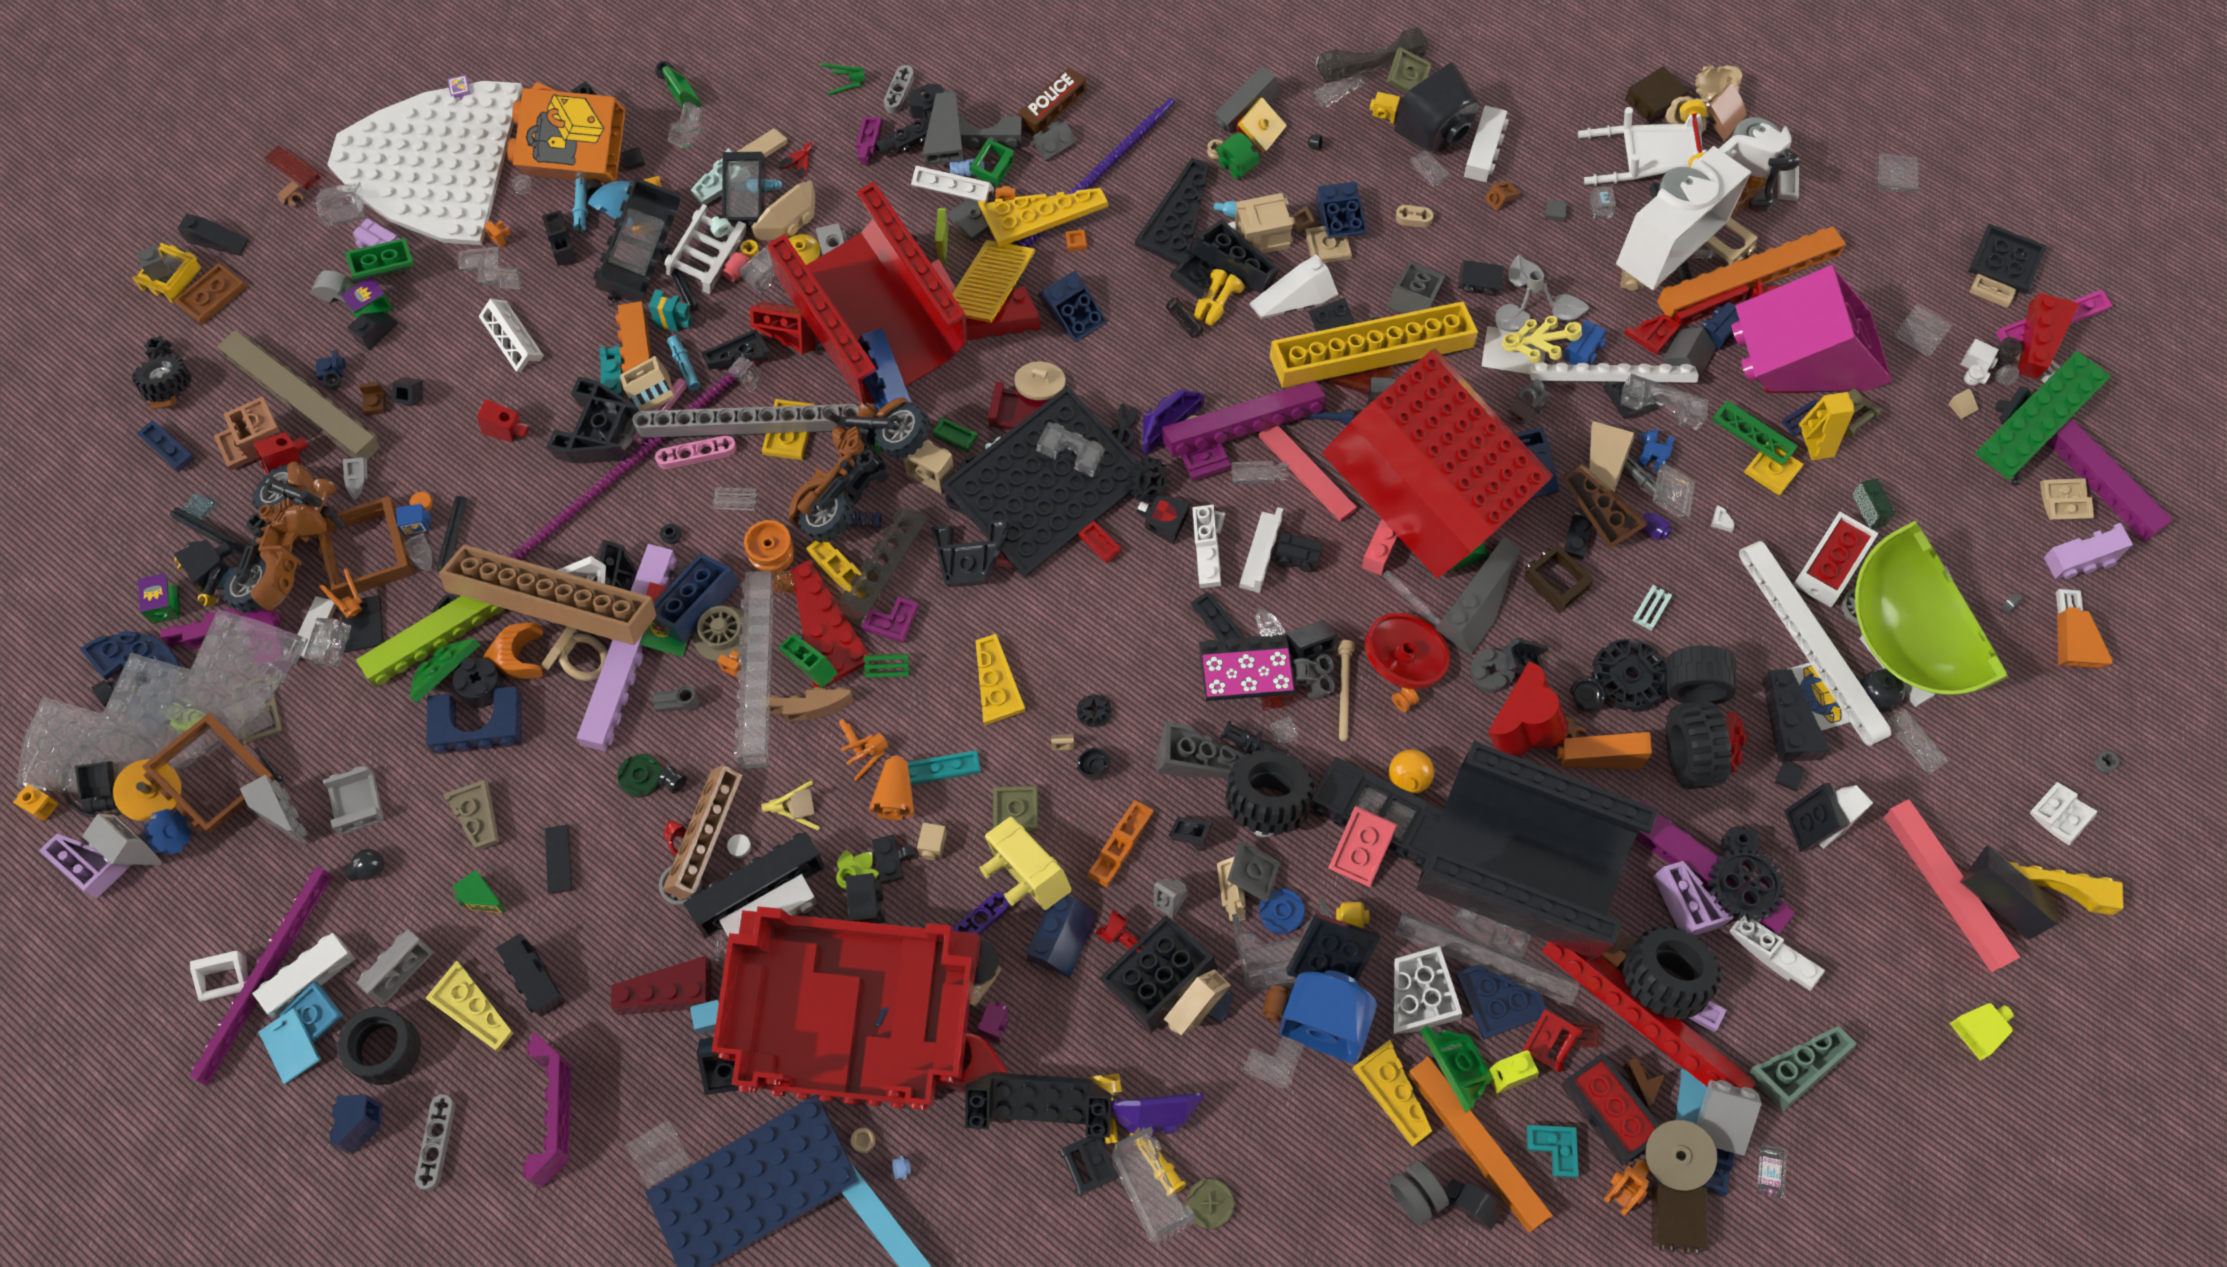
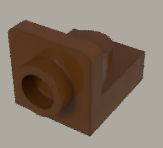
[359,382,386,416]

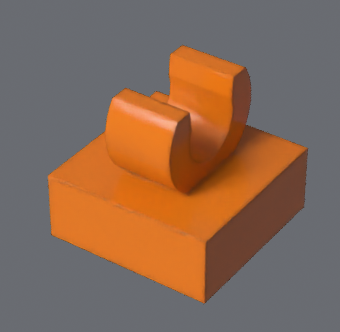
[995,186,1016,201]
[484,221,511,248]
[717,650,744,679]

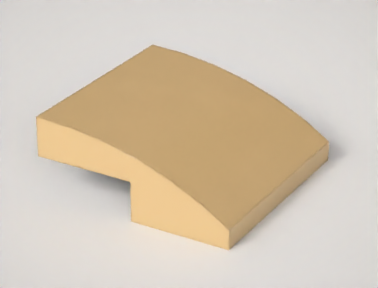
[2040,478,2094,520]

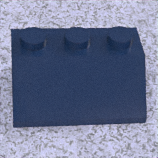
[1026,895,1097,978]

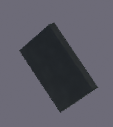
[1784,783,1847,852]

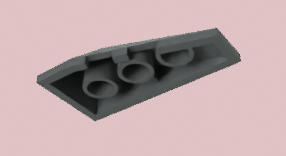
[1156,722,1244,778]

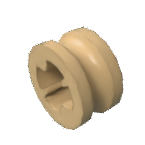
[1207,139,1223,159]

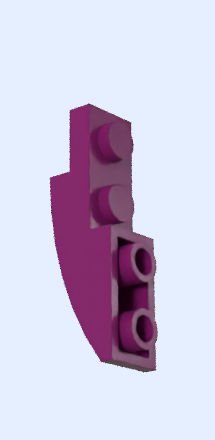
[160,608,245,650]

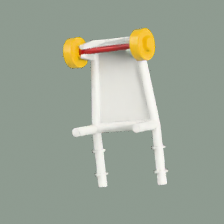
[1578,100,1707,186]

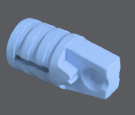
[950,159,984,177]

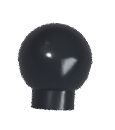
[344,849,384,882]

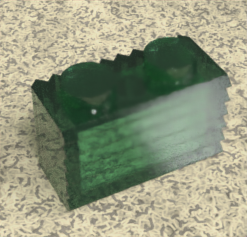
[1852,478,1896,529]

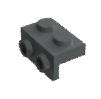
[1030,121,1077,161]

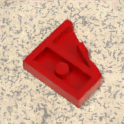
[1624,314,1681,355]

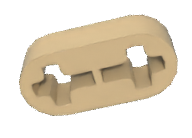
[1395,205,1434,228]

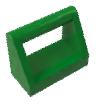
[663,66,701,114]
[969,139,1014,190]

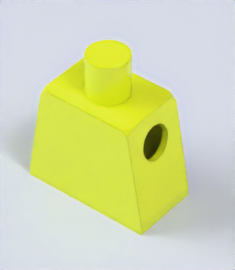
[1949,1003,2014,1061]
[1489,1050,1539,1095]

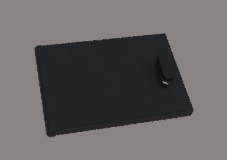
[341,595,384,653]

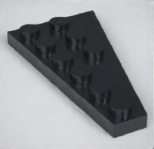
[1135,158,1209,265]

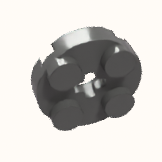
[1470,648,1515,693]

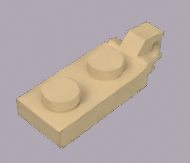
[1217,856,1246,923]

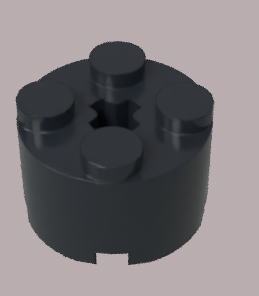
[453,657,505,708]

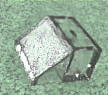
[316,182,366,226]

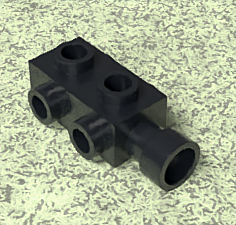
[875,118,930,156]

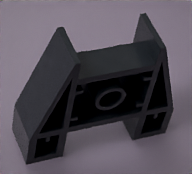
[546,376,641,463]

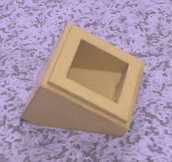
[1948,389,1979,420]
[1051,734,1074,751]
[785,788,815,820]

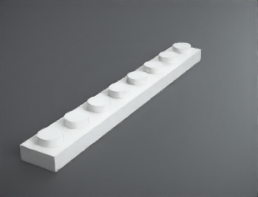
[1529,362,1698,382]

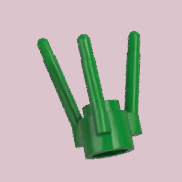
[820,63,865,95]

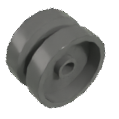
[1388,1160,1449,1226]

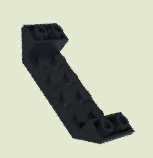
[965,1072,1112,1138]

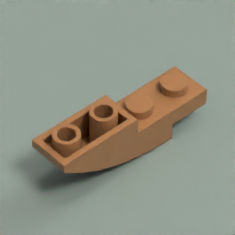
[761,687,853,722]

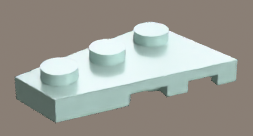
[691,148,751,205]

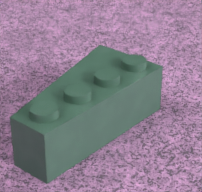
[1748,1026,1857,1112]

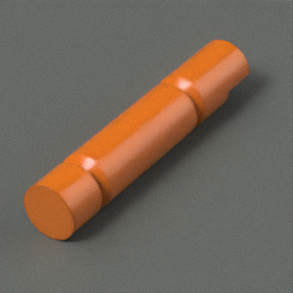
[839,719,867,760]

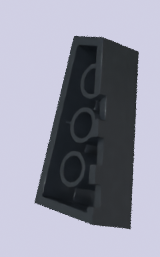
[1190,219,1280,293]

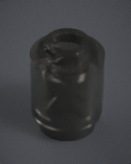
[1995,337,2022,366]

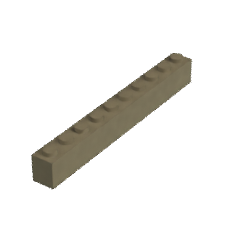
[217,330,381,460]

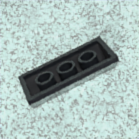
[1960,845,2057,939]

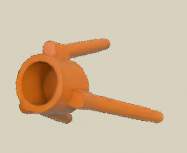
[319,568,363,619]
[840,733,888,781]

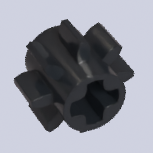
[144,336,173,359]

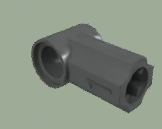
[653,685,701,712]

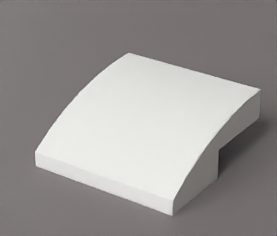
[2030,782,2097,846]

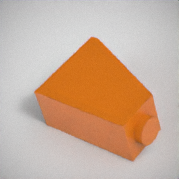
[2057,607,2112,669]

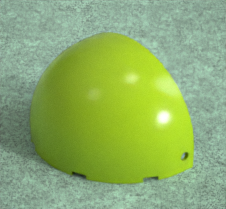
[1855,521,2009,695]

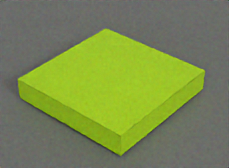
[935,208,949,265]

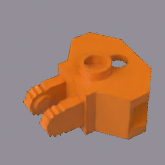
[1603,1160,1650,1216]

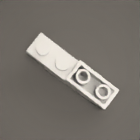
[1193,505,1221,588]
[1730,916,1825,991]

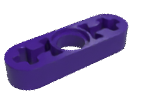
[953,892,1010,935]

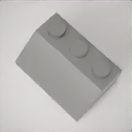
[356,929,434,1006]

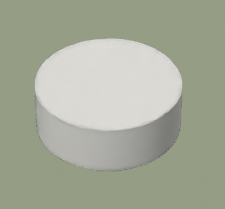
[727,834,751,858]

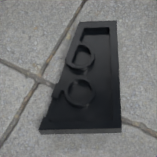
[701,329,772,370]

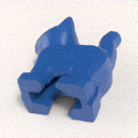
[1637,428,1675,472]

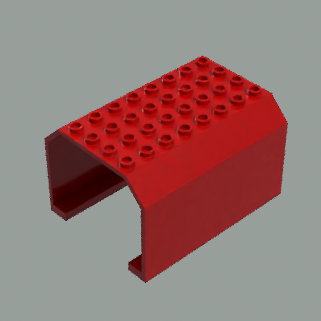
[767,182,967,405]
[1322,348,1553,579]

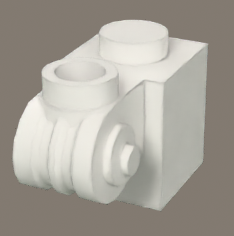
[1960,339,1999,386]

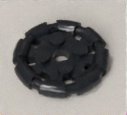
[1591,639,1668,712]

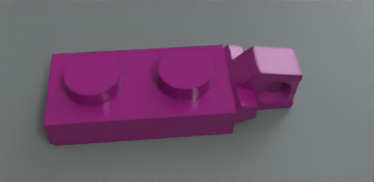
[856,117,883,165]

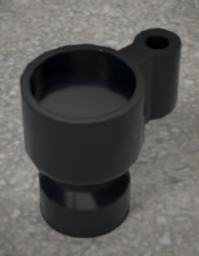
[91,676,133,709]

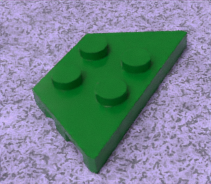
[410,638,481,703]
[1420,1026,1493,1113]

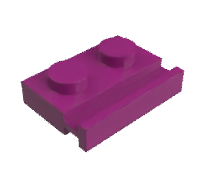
[1181,443,1231,482]

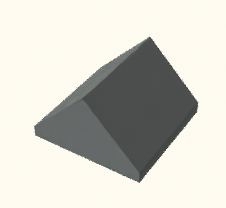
[1662,327,1717,378]

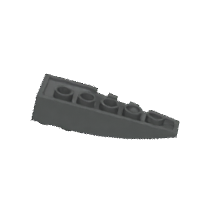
[1435,537,1521,655]

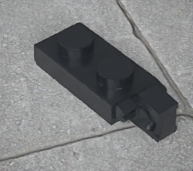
[1563,507,1593,559]

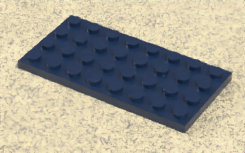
[645,1095,860,1267]

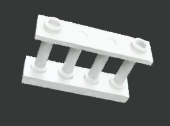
[665,204,746,294]

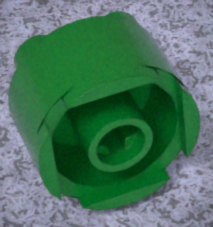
[1216,132,1260,180]

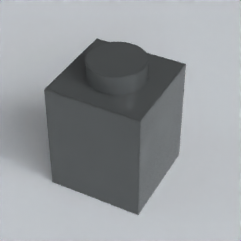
[136,245,172,281]

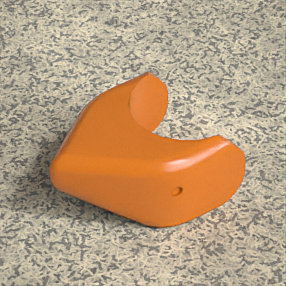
[481,623,543,679]

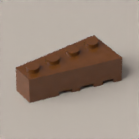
[1562,463,1648,549]

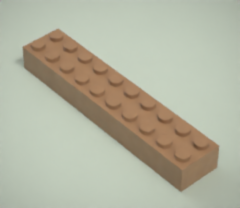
[439,544,656,645]

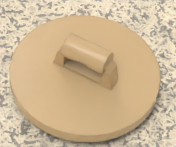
[1015,361,1065,400]

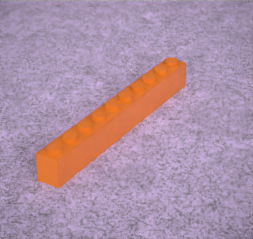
[1657,226,1846,319]

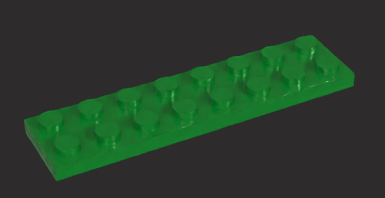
[1975,351,2111,480]

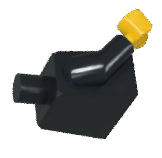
[174,540,233,607]

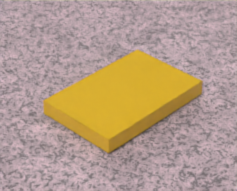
[761,399,815,460]

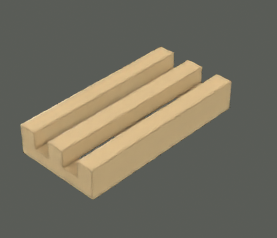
[1969,274,2016,308]

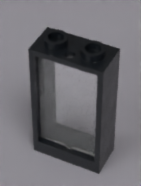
[722,151,765,228]

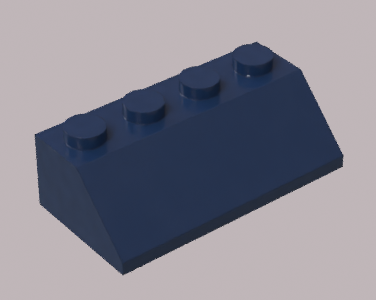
[652,553,740,644]

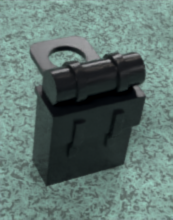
[75,761,117,813]

